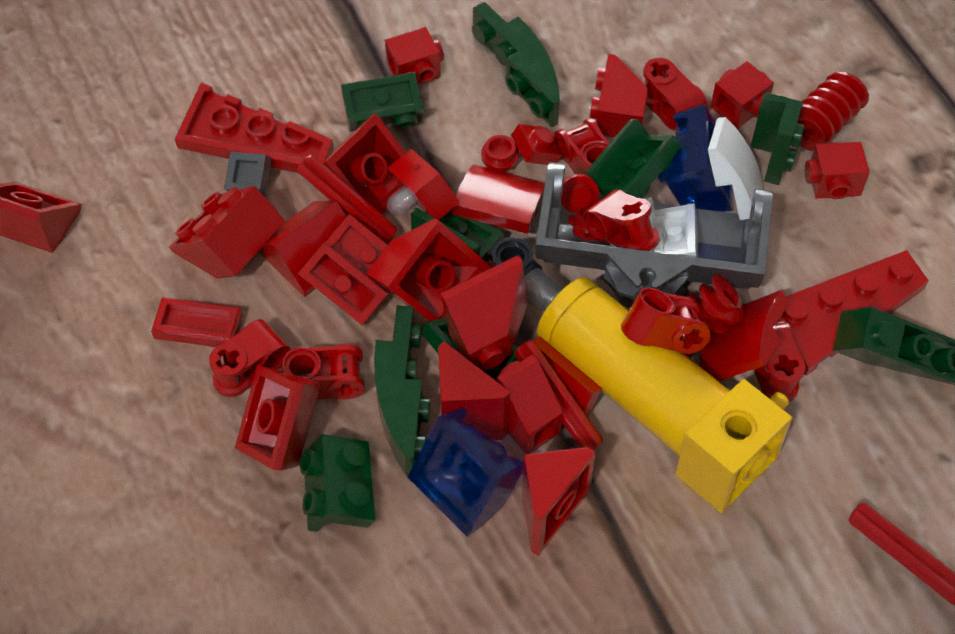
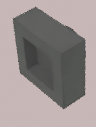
[224,151,272,196]

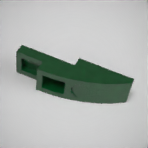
[472,1,560,128]
[374,305,430,477]

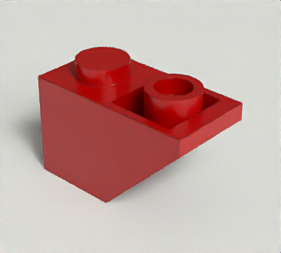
[590,54,648,137]
[497,354,563,454]

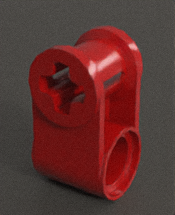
[643,58,707,130]
[554,118,610,175]
[582,189,660,251]
[621,287,711,354]
[209,319,291,397]
[753,321,806,402]
[282,344,365,400]

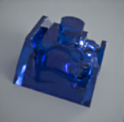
[657,104,733,212]
[407,408,524,537]

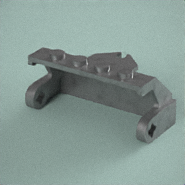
[536,162,773,309]

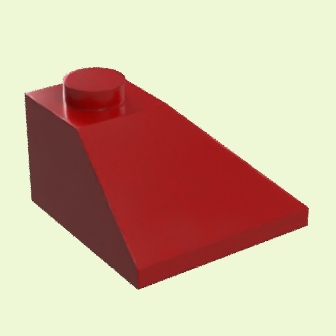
[366,219,492,322]
[441,255,528,370]

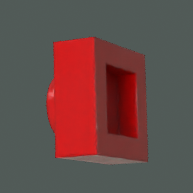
[511,124,562,165]

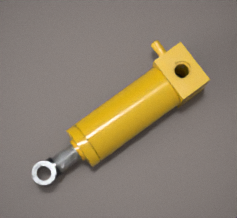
[492,237,792,514]

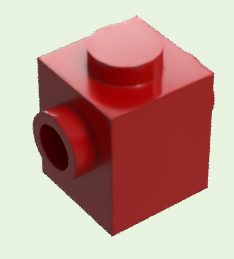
[385,27,444,85]
[710,61,774,129]
[805,142,870,199]

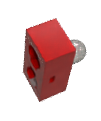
[387,149,460,220]

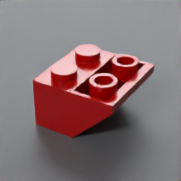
[168,185,285,279]

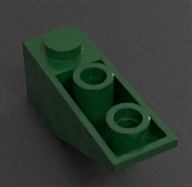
[832,307,955,385]

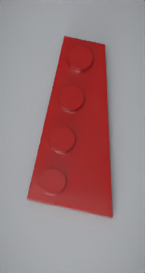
[175,82,334,173]
[777,250,929,376]

